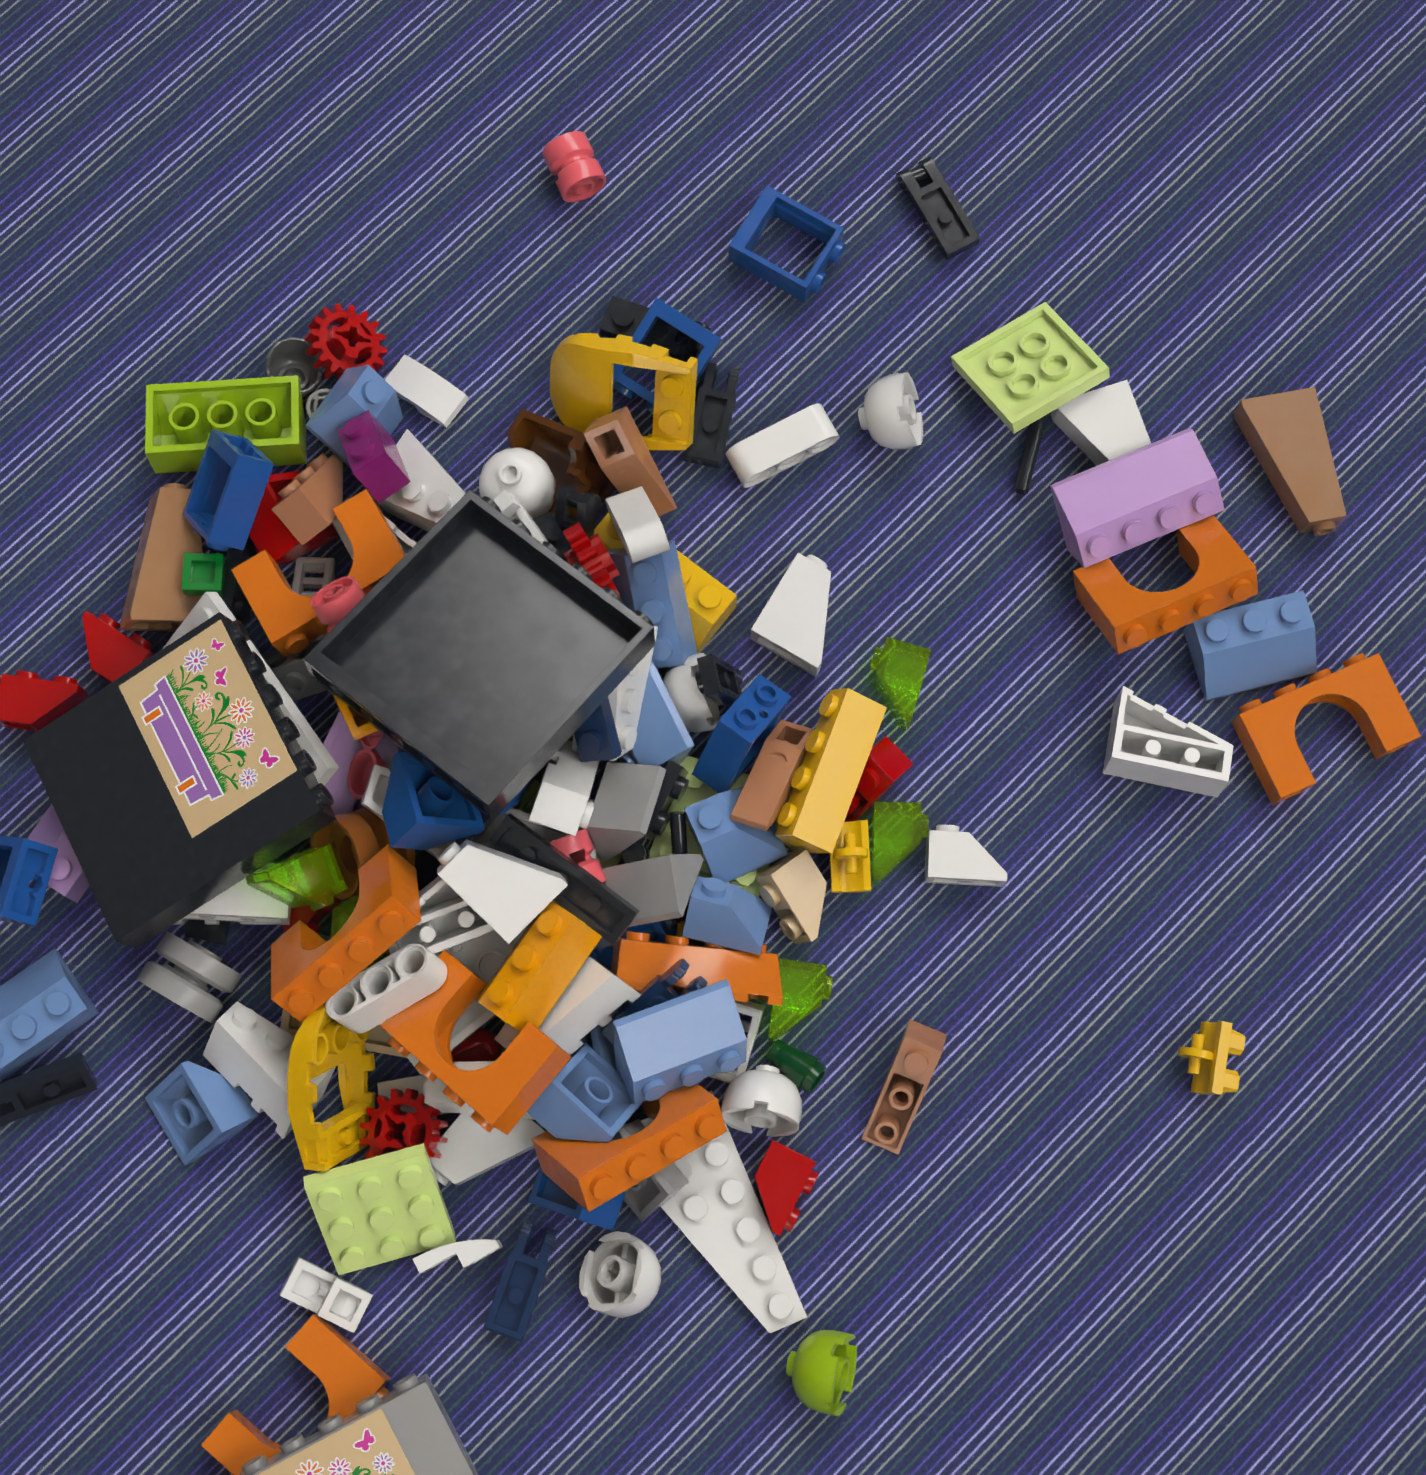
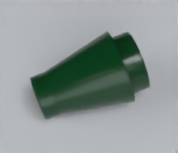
[766,1039,827,1094]

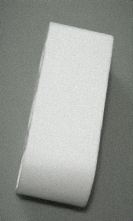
[725,404,839,488]
[605,486,670,563]
[325,943,448,1034]

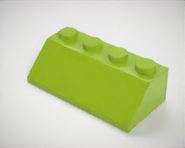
[145,375,307,474]

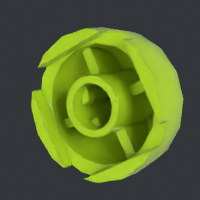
[786,1330,857,1416]

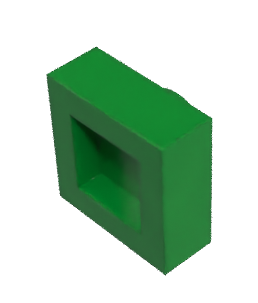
[182,553,225,596]

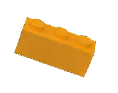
[476,901,602,1032]

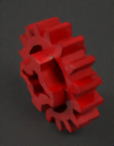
[304,303,388,380]
[562,522,620,597]
[360,1088,448,1159]

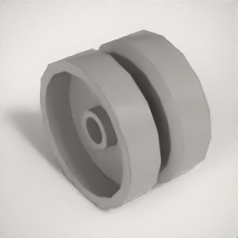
[136,930,242,1023]

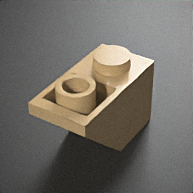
[755,849,827,944]

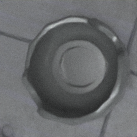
[265,337,323,398]

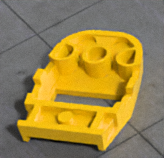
[550,333,698,450]
[287,1002,375,1172]

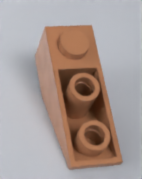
[584,406,677,516]
[272,453,343,545]
[730,719,815,831]
[861,1019,947,1154]

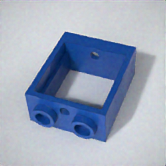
[729,185,846,302]
[613,297,723,413]
[182,429,274,551]
[692,674,791,793]
[0,835,58,926]

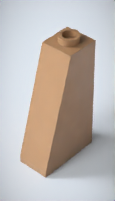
[1233,387,1347,536]
[120,483,203,632]

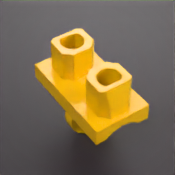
[830,820,871,893]
[1178,1021,1246,1095]

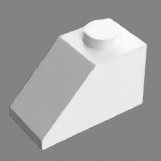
[924,825,1007,887]

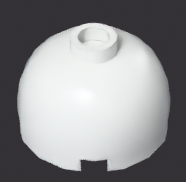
[858,372,923,450]
[479,447,556,519]
[663,653,723,733]
[721,1065,802,1137]
[579,1231,661,1318]

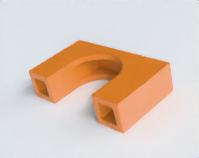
[231,489,406,657]
[1073,515,1258,654]
[1231,653,1421,805]
[271,844,421,1022]
[381,950,572,1135]
[531,1084,727,1212]
[201,1314,391,1475]

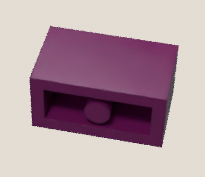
[337,410,411,503]

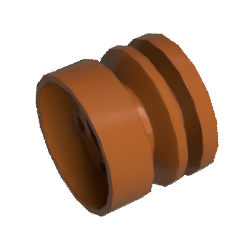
[310,808,415,900]

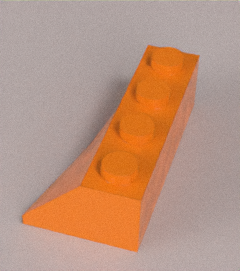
[611,931,783,1006]

